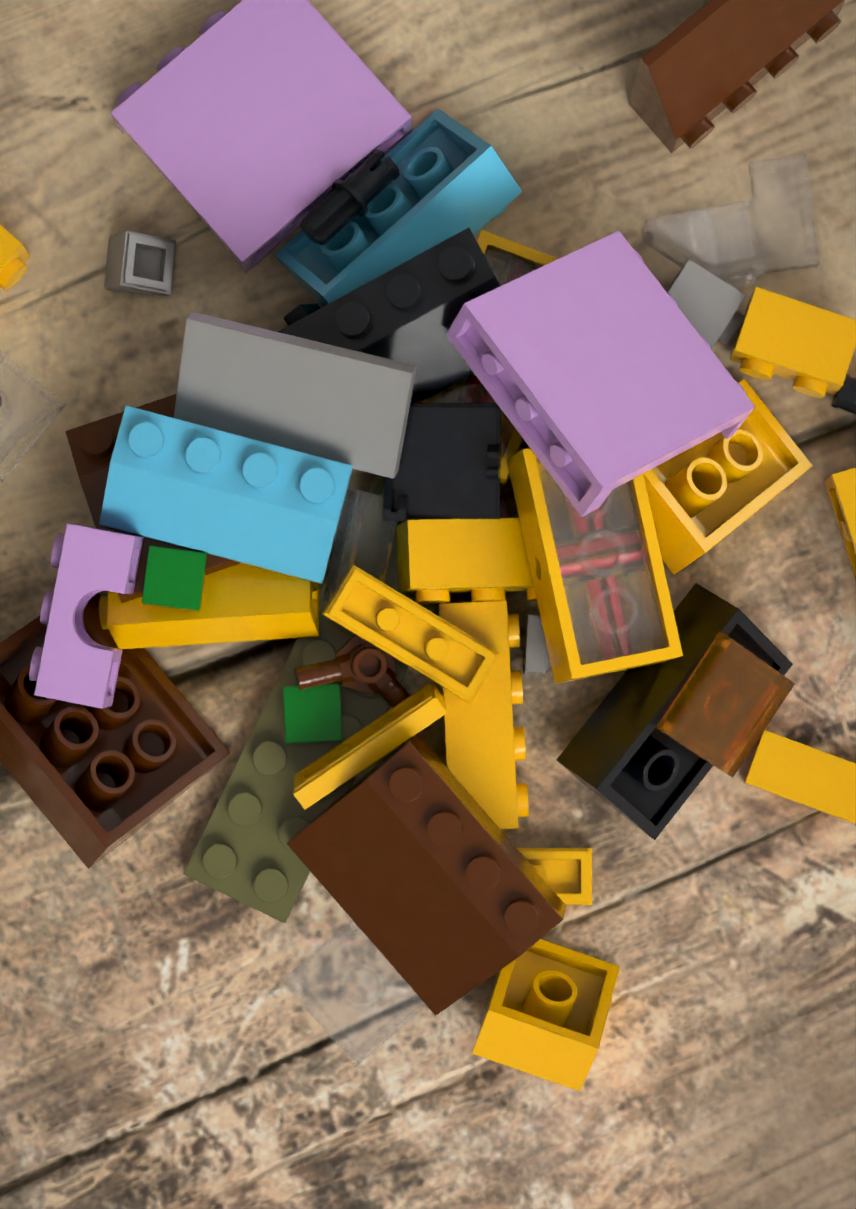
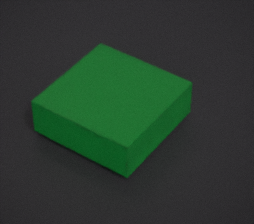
[142,546,208,611]
[283,684,343,744]

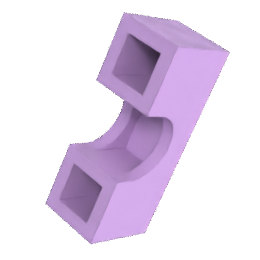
[29,523,144,709]

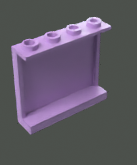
[110,0,412,273]
[446,231,755,517]

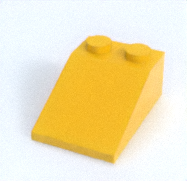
[643,379,813,575]

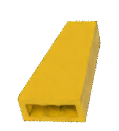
[99,563,319,649]

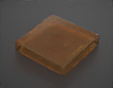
[656,632,795,778]

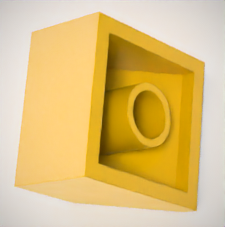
[472,939,620,1091]

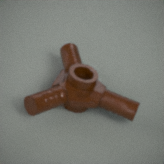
[294,635,410,708]

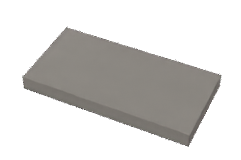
[173,311,417,479]

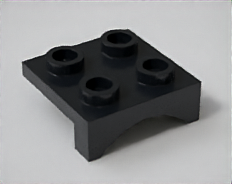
[382,403,501,521]

